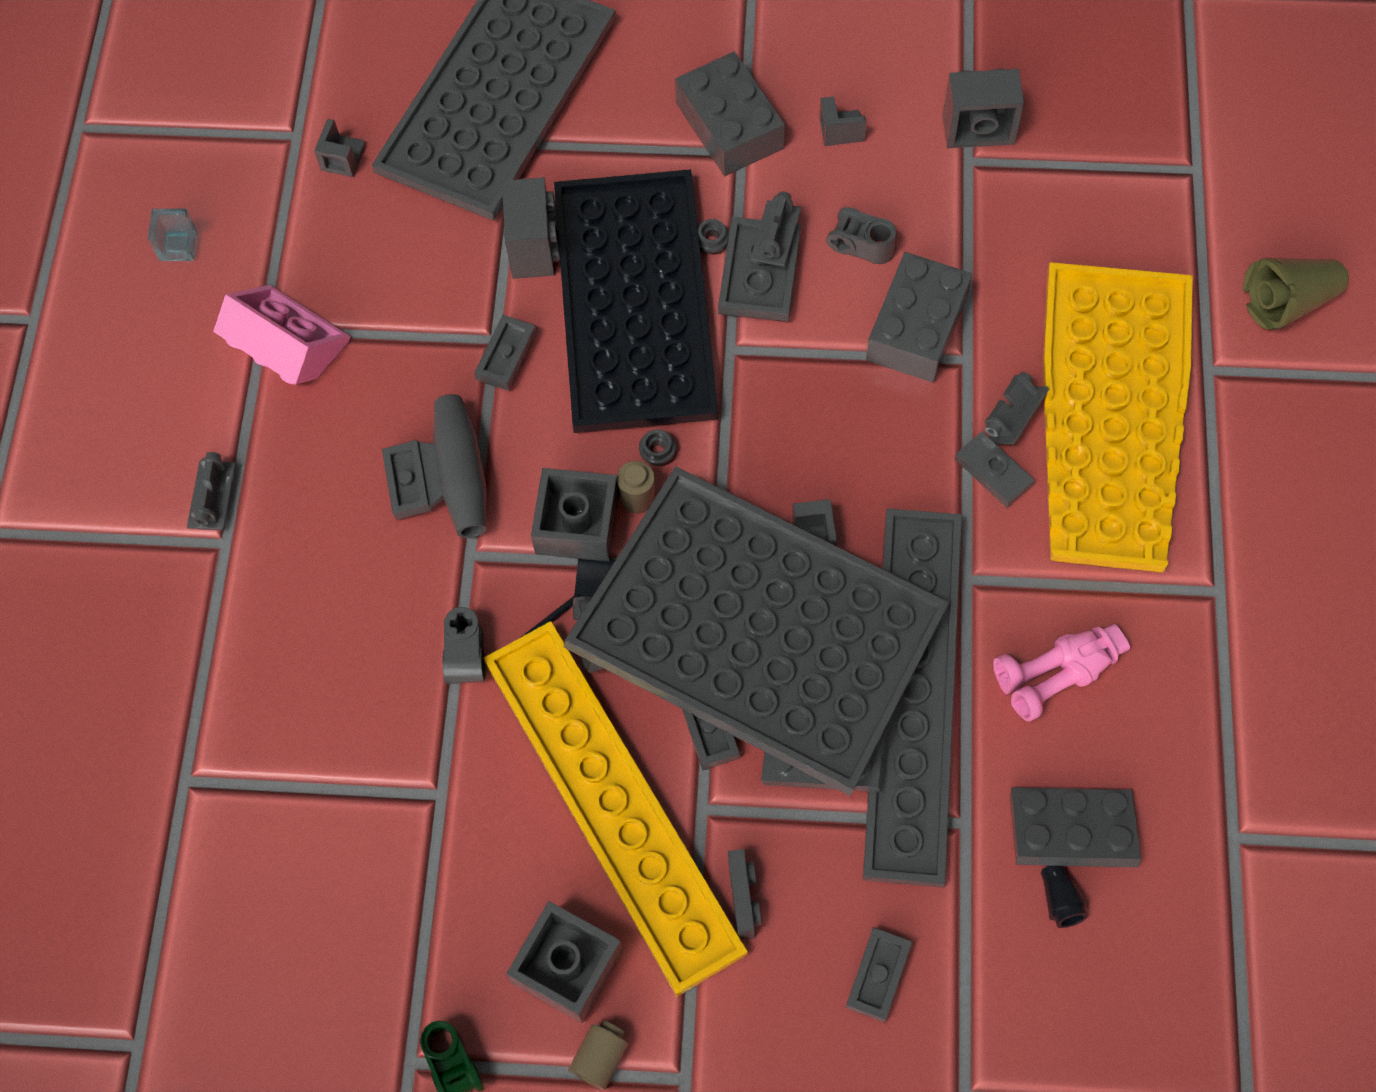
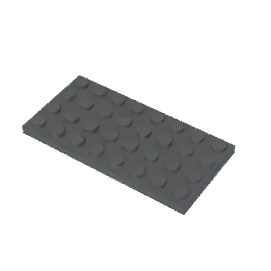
[372,0,616,221]

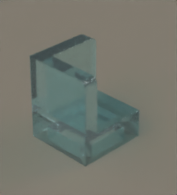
[148,209,198,261]

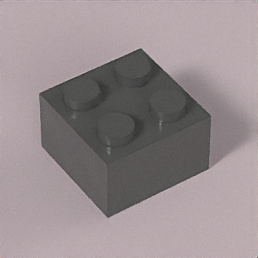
[943,68,1024,149]
[502,177,560,279]
[531,468,619,562]
[506,901,623,1023]

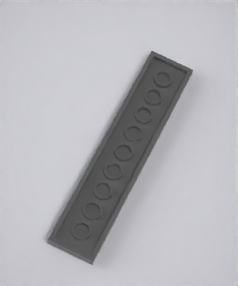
[862,508,962,888]

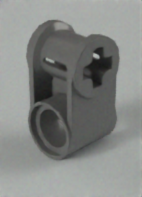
[826,207,896,264]
[442,607,486,684]

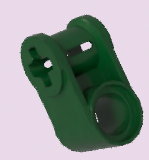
[420,1020,485,1092]

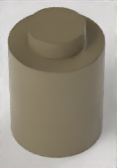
[617,461,656,514]
[568,1021,628,1091]

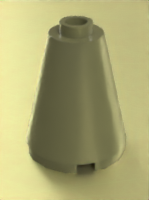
[1243,258,1349,330]

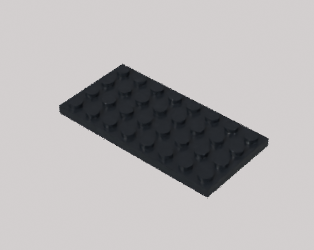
[554,169,718,433]

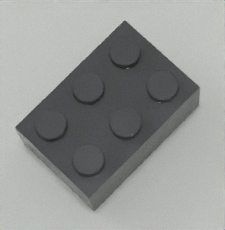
[675,51,785,177]
[866,252,973,383]

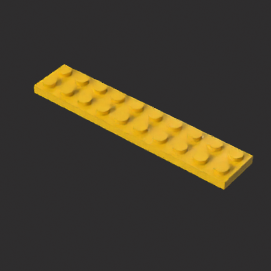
[483,621,748,997]

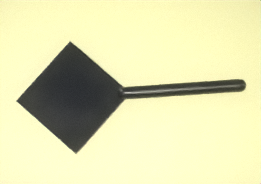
[520,559,616,638]

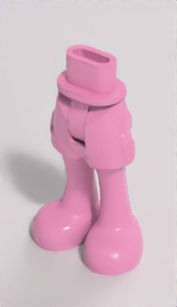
[993,624,1130,722]

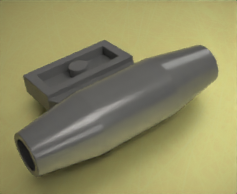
[382,394,487,538]

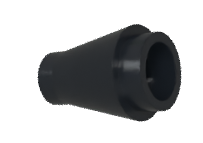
[1040,866,1088,928]

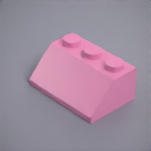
[213,285,351,385]

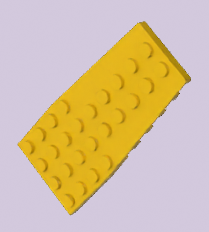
[1042,262,1193,572]

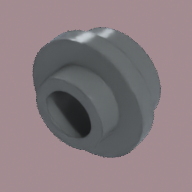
[698,219,729,253]
[639,430,676,466]

